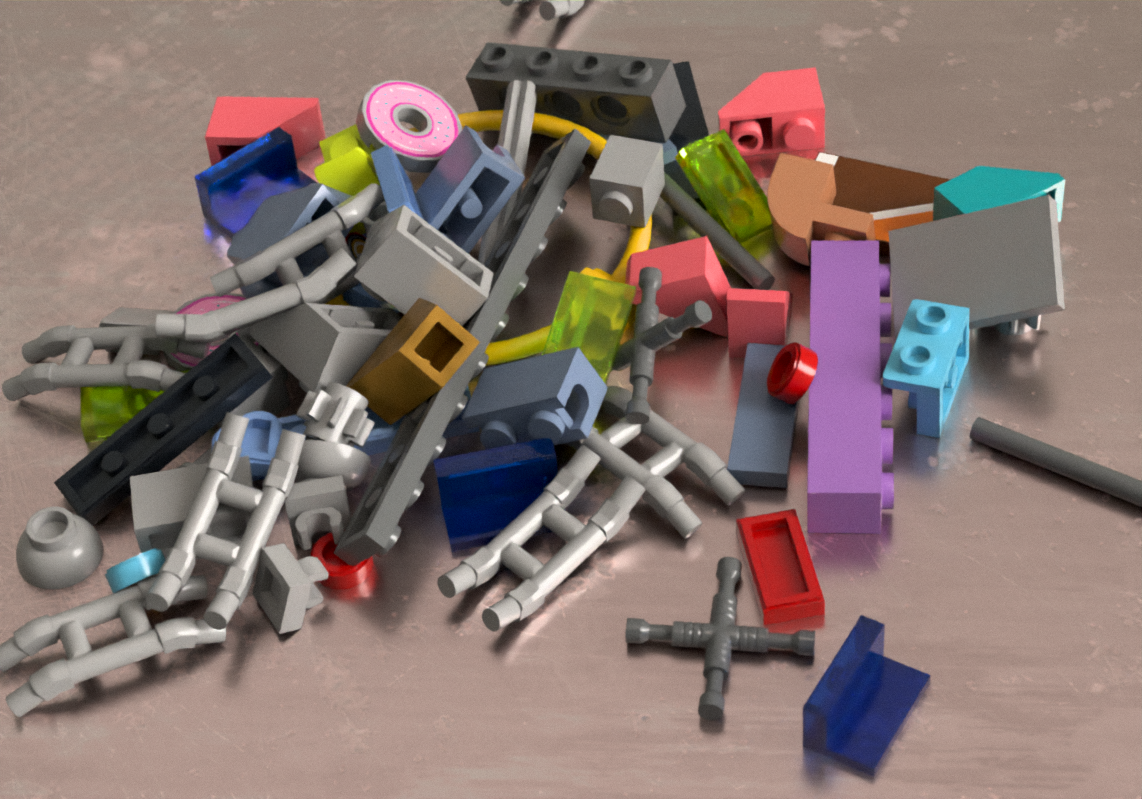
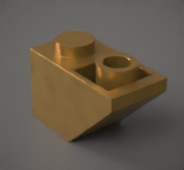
[346,297,480,425]

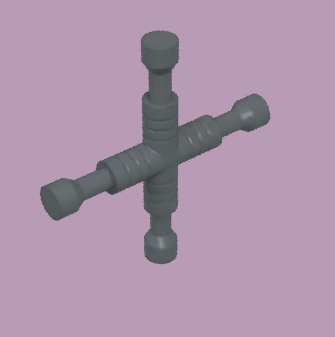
[590,267,712,424]
[625,557,816,720]

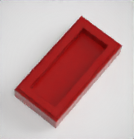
[736,509,825,626]

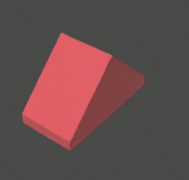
[624,236,731,337]
[727,288,793,358]

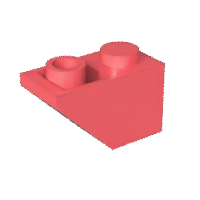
[718,67,825,159]
[205,97,326,177]

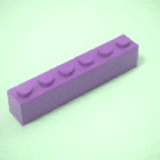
[807,240,894,534]

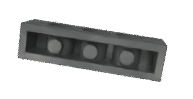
[465,42,686,143]

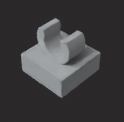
[284,475,352,550]
[252,543,329,634]

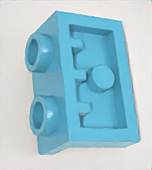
[883,299,970,438]

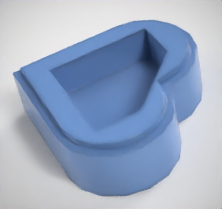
[211,411,282,477]

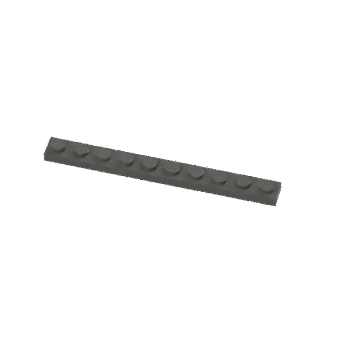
[334,128,591,566]

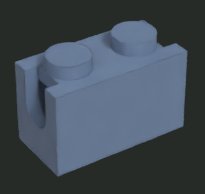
[416,125,525,254]
[462,347,608,458]

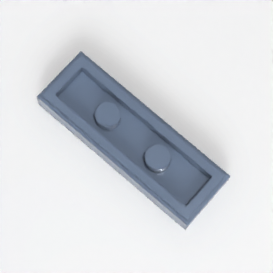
[727,343,799,488]

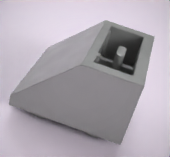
[354,205,494,326]
[250,303,402,393]

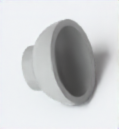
[294,440,371,492]
[16,507,103,589]

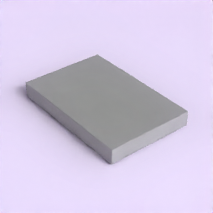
[889,195,1065,338]

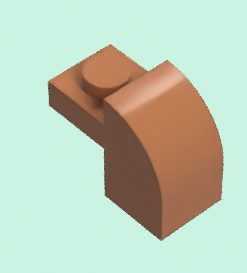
[767,152,876,266]

